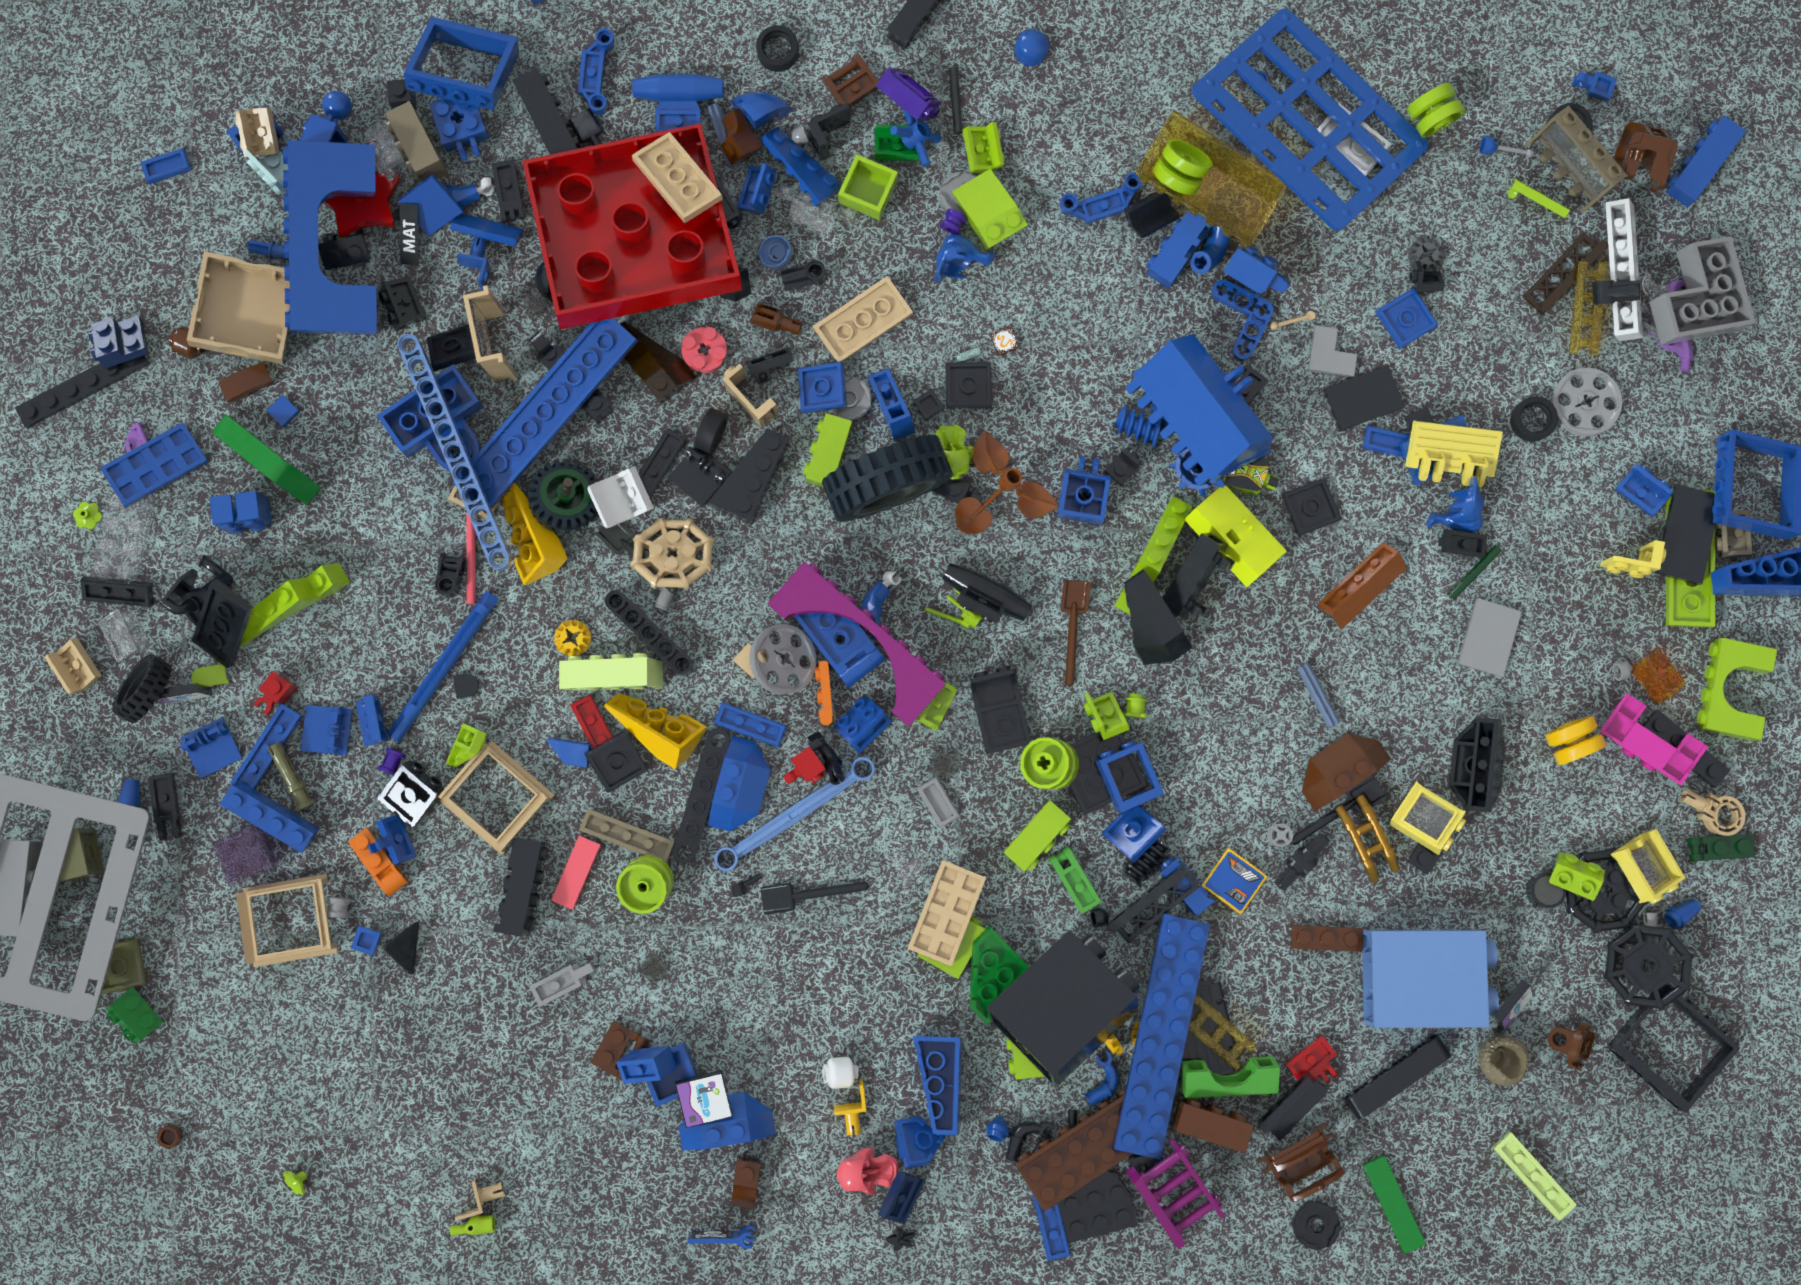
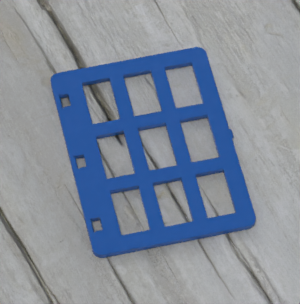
[1192,9,1429,231]

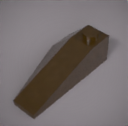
[620,321,697,405]

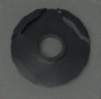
[1292,1201,1341,1250]

